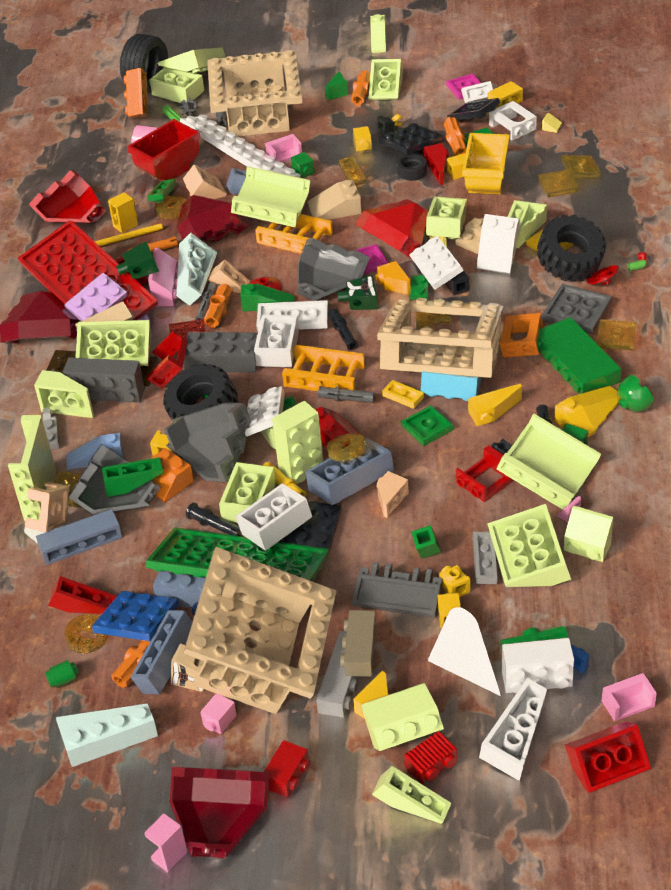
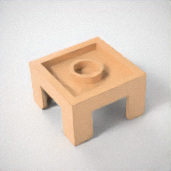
[25,482,70,532]

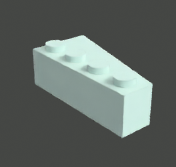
[176,233,217,306]
[56,703,158,767]

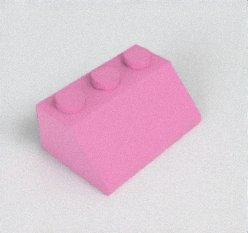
[148,248,178,307]

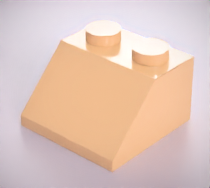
[183,165,227,199]

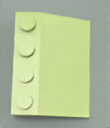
[158,48,226,73]
[76,320,151,366]
[487,504,571,587]

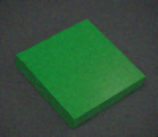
[401,405,454,447]

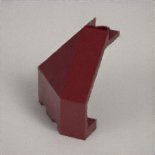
[177,195,250,243]
[0,291,80,344]
[169,767,269,859]

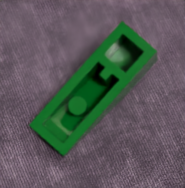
[240,284,295,312]
[102,457,163,497]

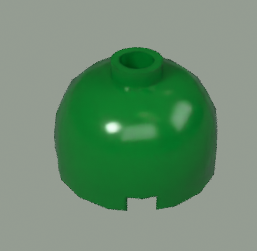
[618,374,655,413]

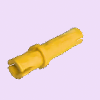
[263,461,306,497]

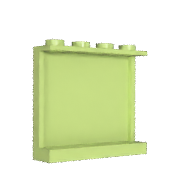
[497,414,601,510]
[8,415,56,521]

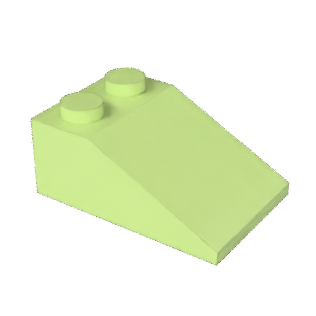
[368,59,403,100]
[34,370,94,418]

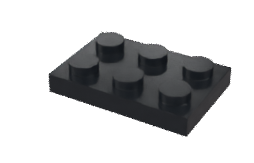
[447,98,500,122]

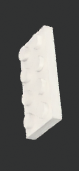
[409,236,464,290]
[257,300,328,331]
[245,386,285,437]

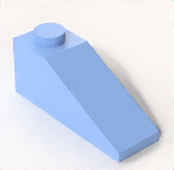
[66,433,124,470]

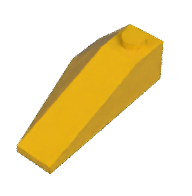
[555,386,620,437]

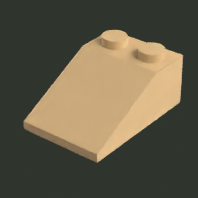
[307,180,361,220]

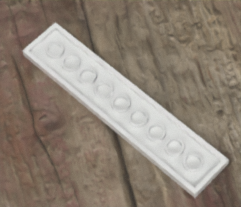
[180,115,300,178]

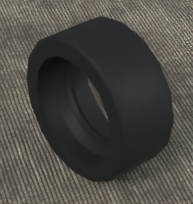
[397,154,427,181]

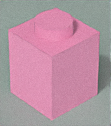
[201,693,237,734]

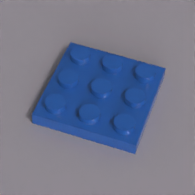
[92,591,178,641]

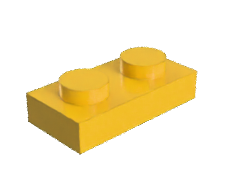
[382,380,424,409]

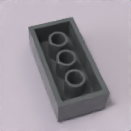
[184,332,258,373]
[63,358,145,403]

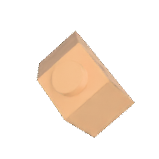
[208,260,250,293]
[377,471,409,518]

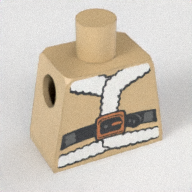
[171,644,204,692]

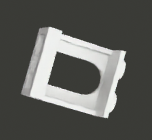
[489,101,537,141]

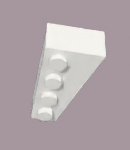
[479,678,547,781]

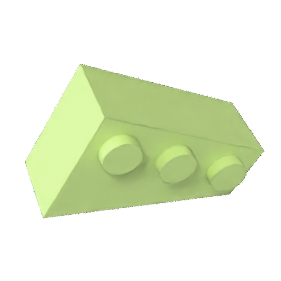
[508,200,547,248]

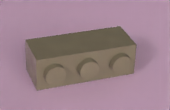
[340,610,376,677]

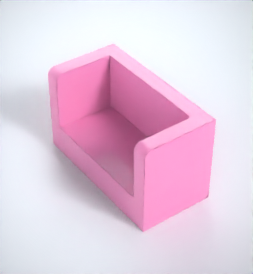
[265,134,302,163]
[602,673,656,721]
[145,813,188,872]

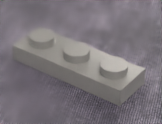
[472,532,498,584]

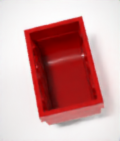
[127,119,201,181]

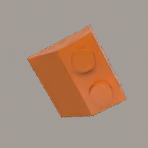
[151,448,194,503]

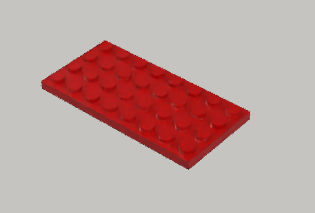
[17,219,158,321]

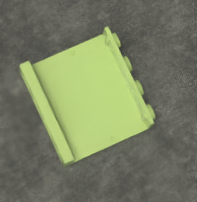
[231,166,310,227]

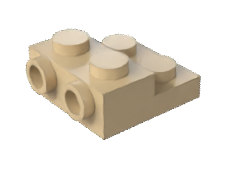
[455,218,484,254]

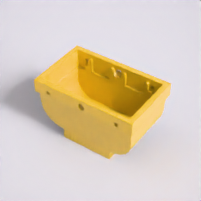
[462,133,510,194]

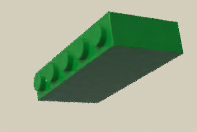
[537,317,621,394]

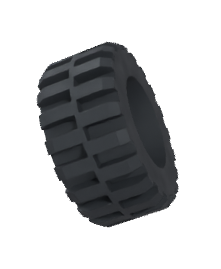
[537,214,606,282]
[163,364,238,420]

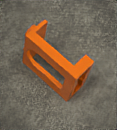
[499,313,544,357]

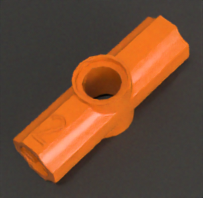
[351,70,370,106]
[444,117,467,156]
[204,283,233,328]
[111,640,150,688]

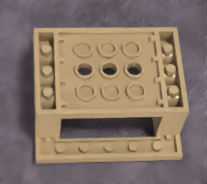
[207,50,302,136]
[378,297,503,378]
[183,547,337,714]

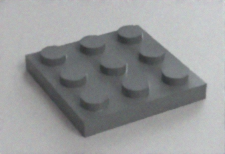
[542,284,612,334]

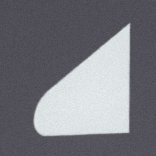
[428,607,501,696]

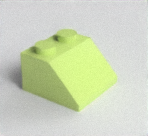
[564,506,613,562]

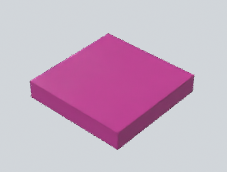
[446,74,481,100]
[356,244,388,275]

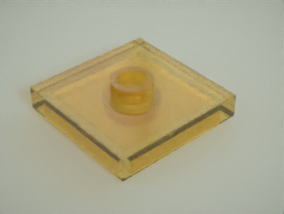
[560,155,601,178]
[538,169,579,198]
[597,319,636,350]

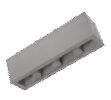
[316,631,358,718]

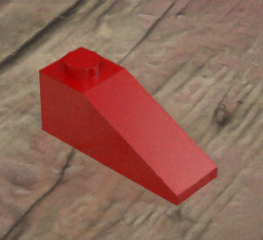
[424,143,449,186]
[48,576,117,614]

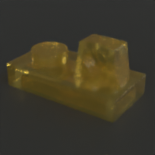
[338,156,366,186]

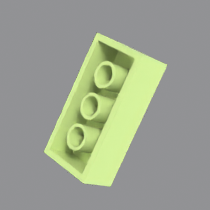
[272,401,323,484]

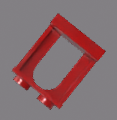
[147,331,187,389]
[456,445,514,503]

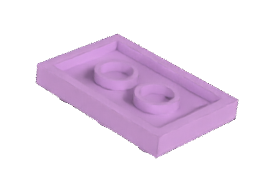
[65,273,128,321]

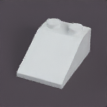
[477,214,521,274]

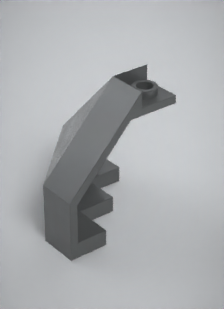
[297,238,370,300]
[164,403,251,482]
[69,444,160,514]

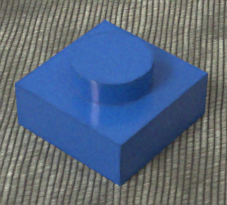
[571,644,589,674]

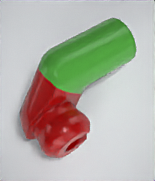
[627,252,648,271]

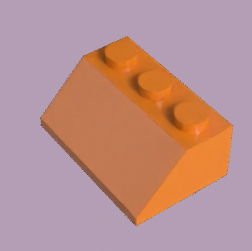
[124,68,148,118]

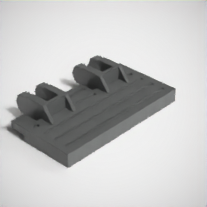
[352,562,442,618]

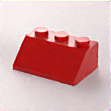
[315,406,365,456]
[565,721,651,793]

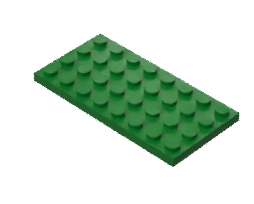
[146,527,329,582]

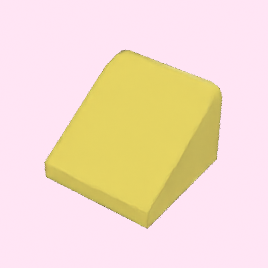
[542,113,562,133]

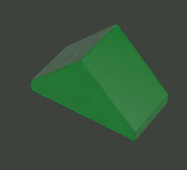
[325,72,348,100]

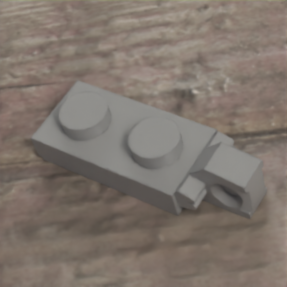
[42,408,59,450]

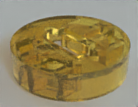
[155,196,186,220]
[327,434,367,463]
[64,614,108,654]

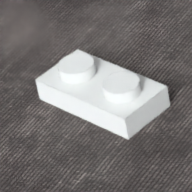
[461,81,493,103]

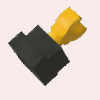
[377,114,403,135]

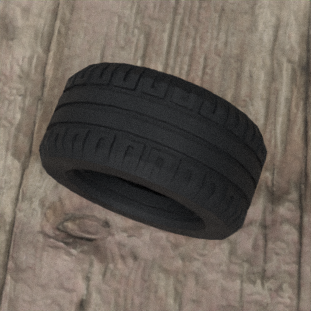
[120,34,168,92]

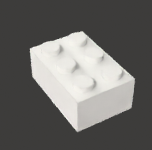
[254,315,299,367]
[235,483,312,551]
[502,638,574,693]

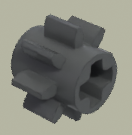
[179,98,199,116]

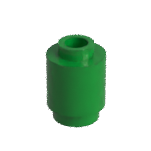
[45,660,79,688]

